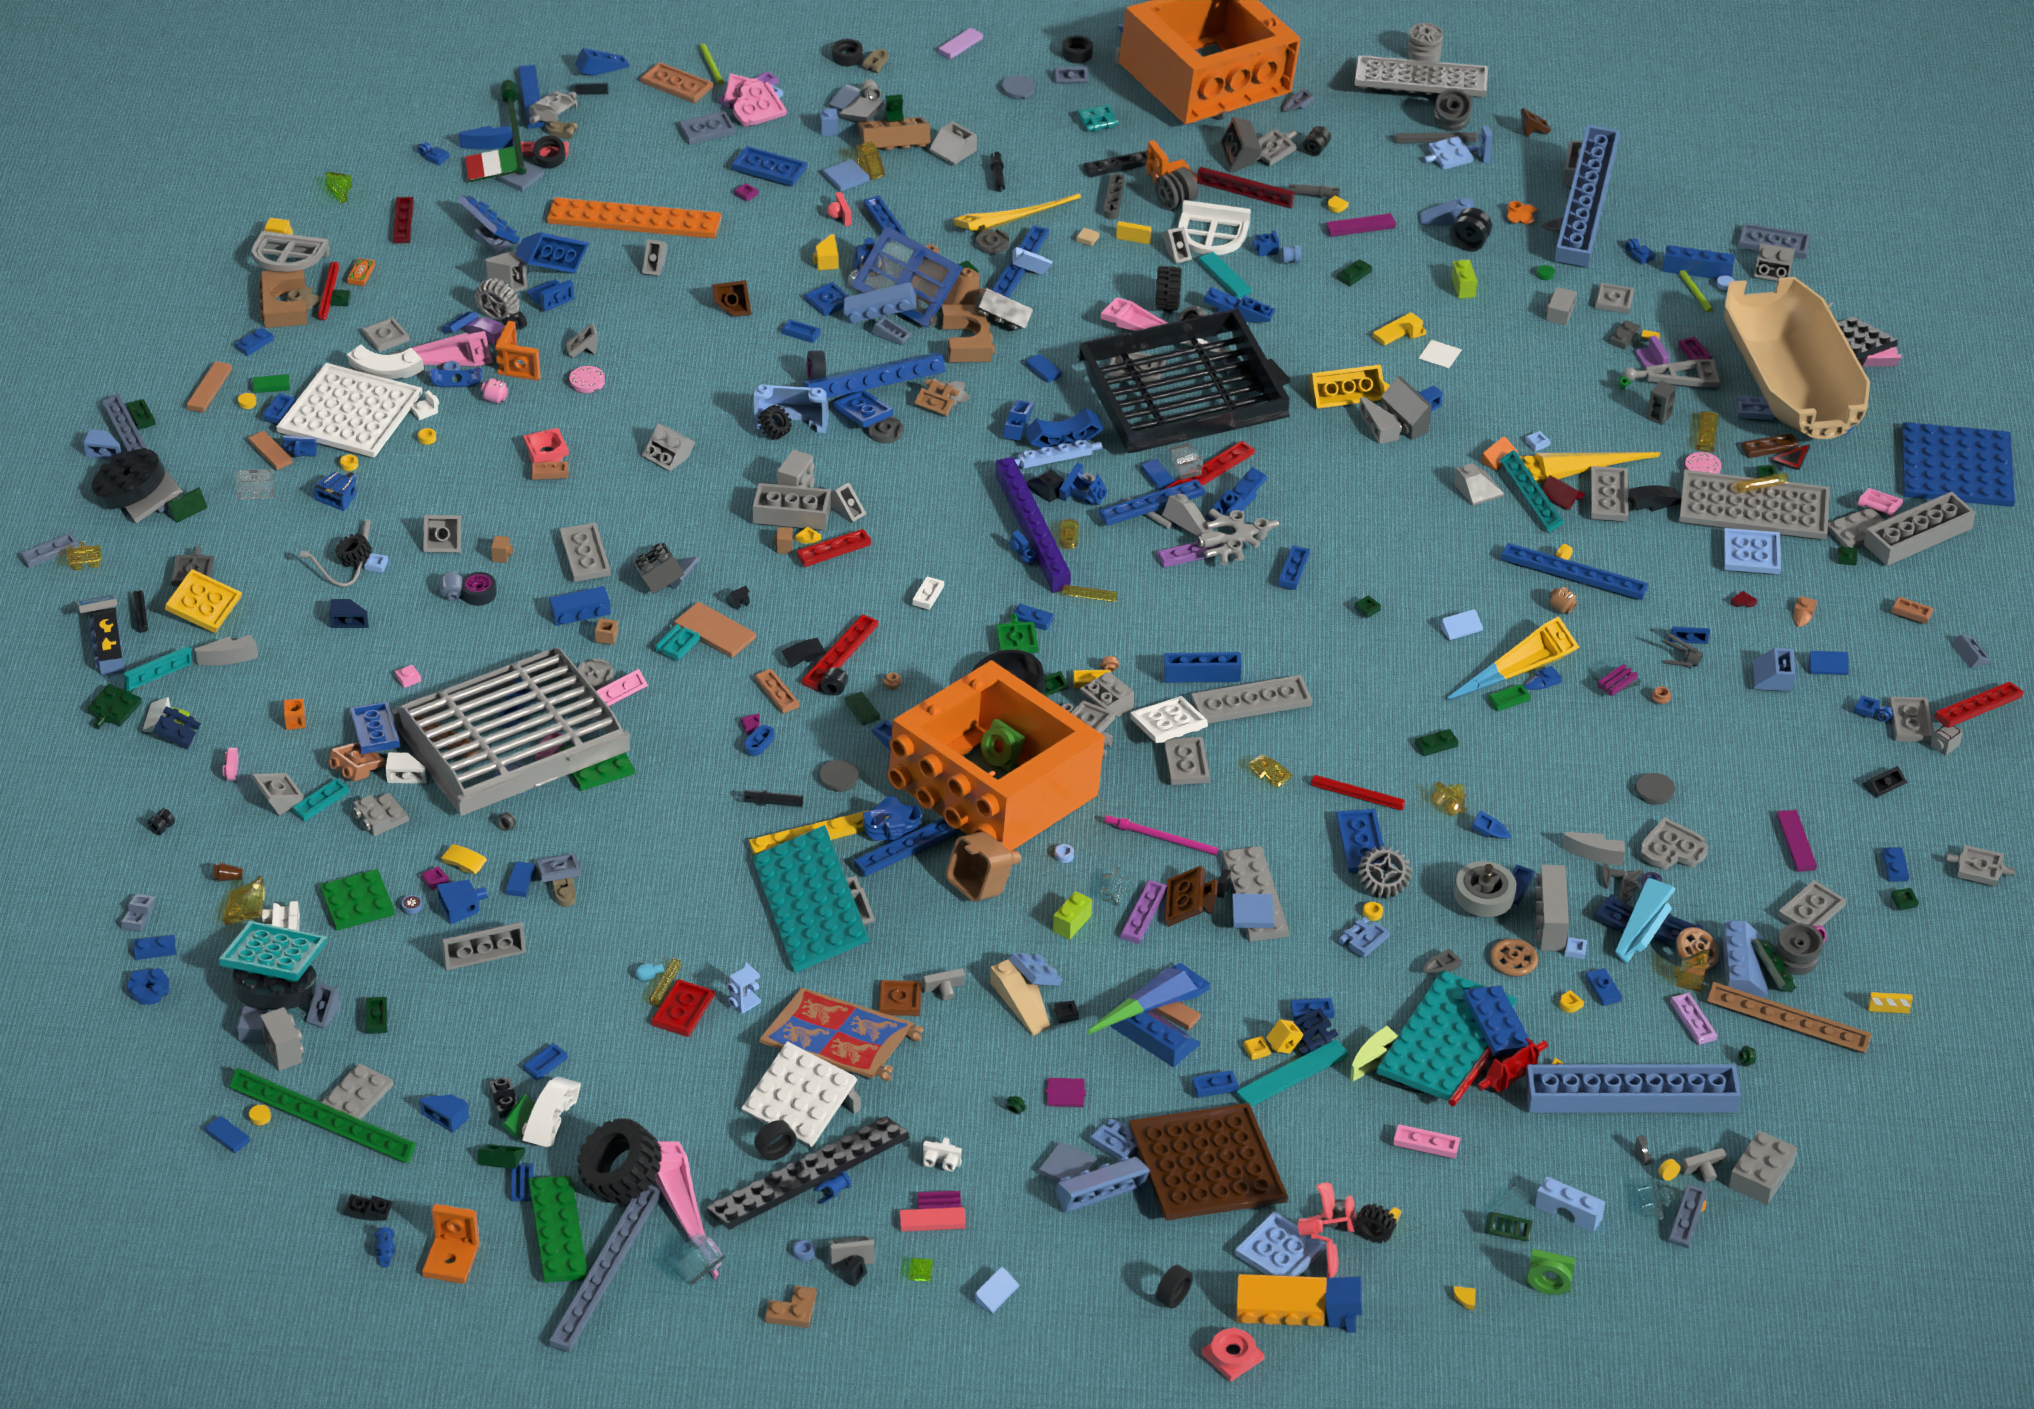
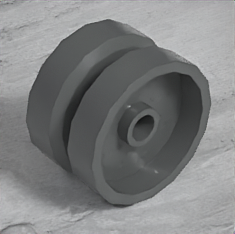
[1434,89,1472,132]
[1775,923,1823,975]

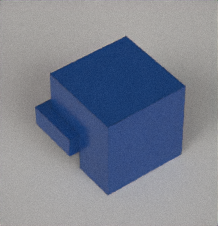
[1326,1276,1363,1333]

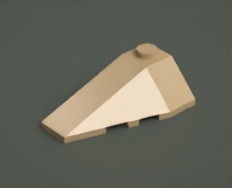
[990,959,1050,1036]

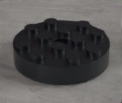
[92,448,165,509]
[971,649,1046,695]
[233,965,317,1010]

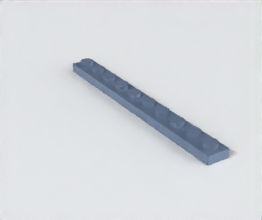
[102,393,174,513]
[549,1185,661,1353]

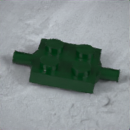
[87,684,142,729]

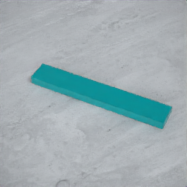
[1499,450,1565,533]
[1236,1039,1349,1107]

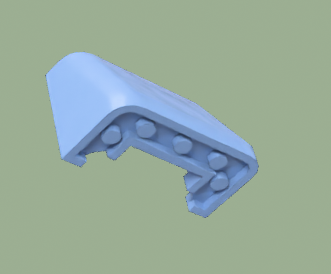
[754,385,829,433]

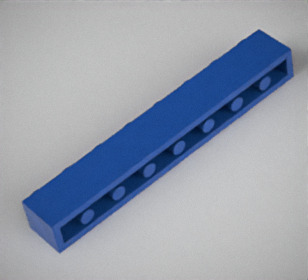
[803,352,946,398]

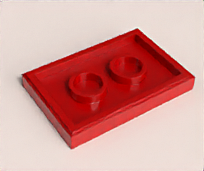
[651,979,715,1038]

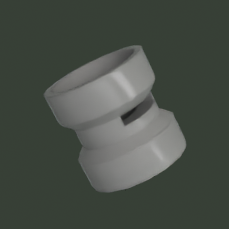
[860,79,881,100]

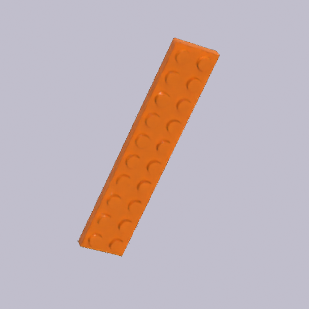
[547,198,721,239]

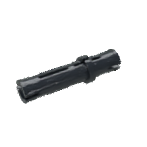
[991,152,1005,192]
[744,790,804,807]

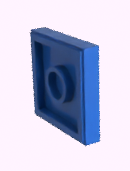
[804,282,850,317]

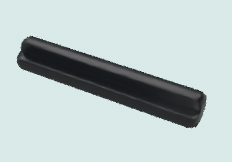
[133,590,148,633]

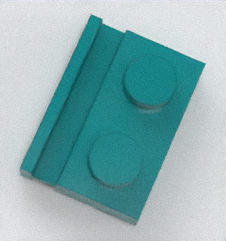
[656,624,700,661]

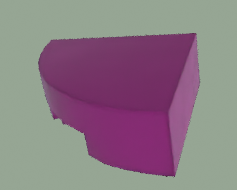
[741,713,760,735]

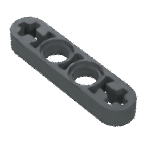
[1104,173,1125,219]

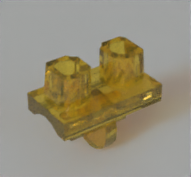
[66,541,102,570]
[1431,781,1468,817]

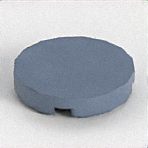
[1003,75,1035,99]

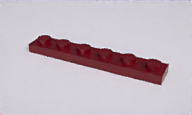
[1197,166,1294,209]

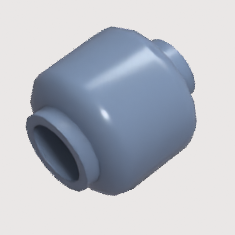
[439,572,463,601]

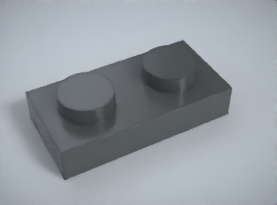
[1609,320,1641,350]

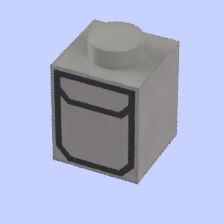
[1930,725,1963,756]

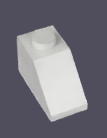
[386,752,427,784]

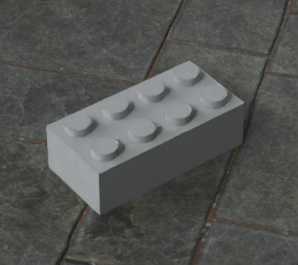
[753,483,831,530]
[1534,865,1569,952]

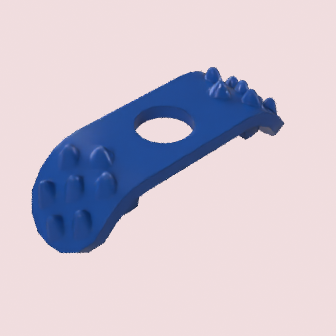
[429,367,482,387]

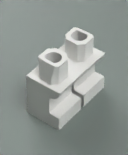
[262,901,300,931]

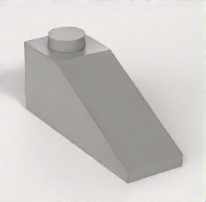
[1359,397,1402,444]
[1162,493,1213,536]

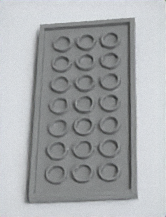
[1355,55,1488,98]
[1679,470,1830,540]

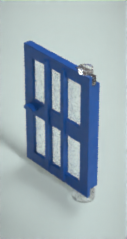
[848,226,963,328]

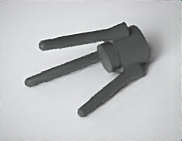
[1663,633,1703,668]

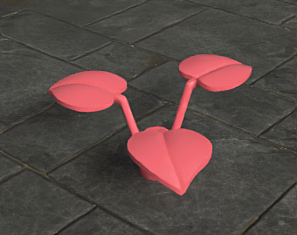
[1298,1183,1357,1278]

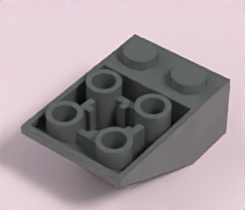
[633,542,685,595]

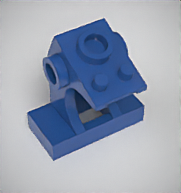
[1059,462,1108,505]

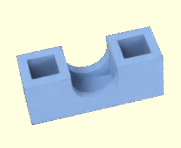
[1535,1177,1605,1232]

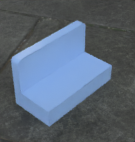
[1012,247,1052,275]

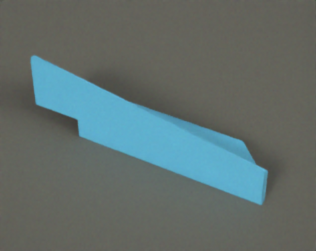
[1615,878,1676,964]

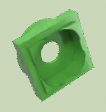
[981,719,1026,772]
[1527,1249,1576,1295]

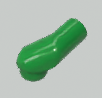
[1618,375,1631,390]

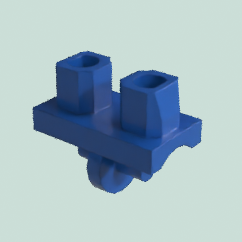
[283,435,317,457]

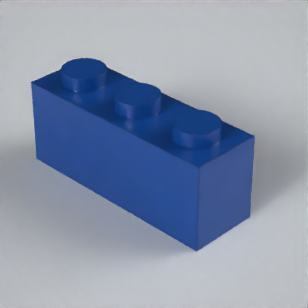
[549,586,611,626]

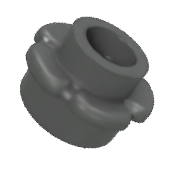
[498,812,516,831]

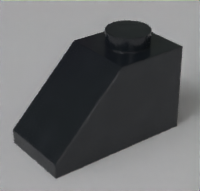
[1026,470,1063,503]

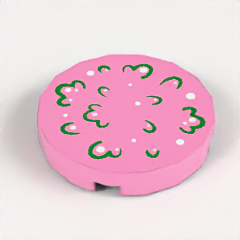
[569,366,605,393]
[1685,452,1721,474]

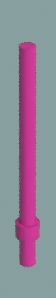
[1104,815,1218,855]

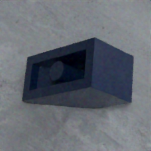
[329,599,369,628]

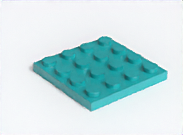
[219,921,327,981]

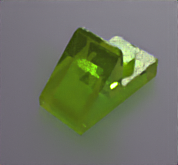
[325,172,352,203]

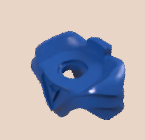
[863,796,922,843]

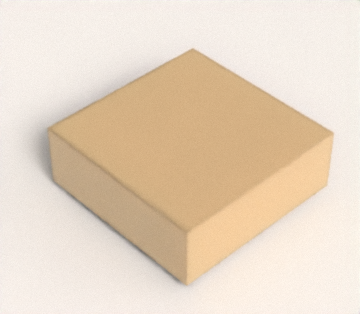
[1077,228,1099,246]

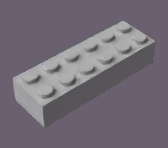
[1864,492,1976,566]

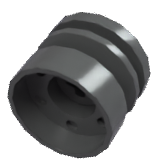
[1155,167,1198,210]

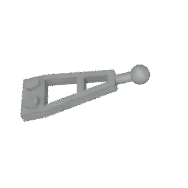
[1623,359,1720,388]

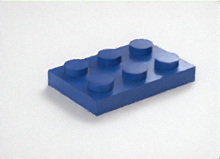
[834,390,893,428]

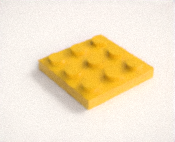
[165,569,242,633]

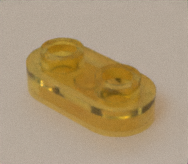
[1060,519,1079,549]

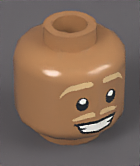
[1549,587,1577,614]

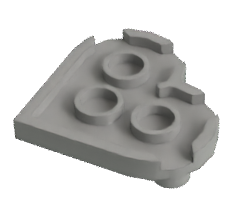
[1641,817,1708,870]

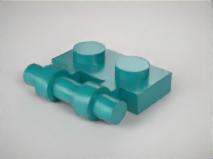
[1078,104,1119,132]

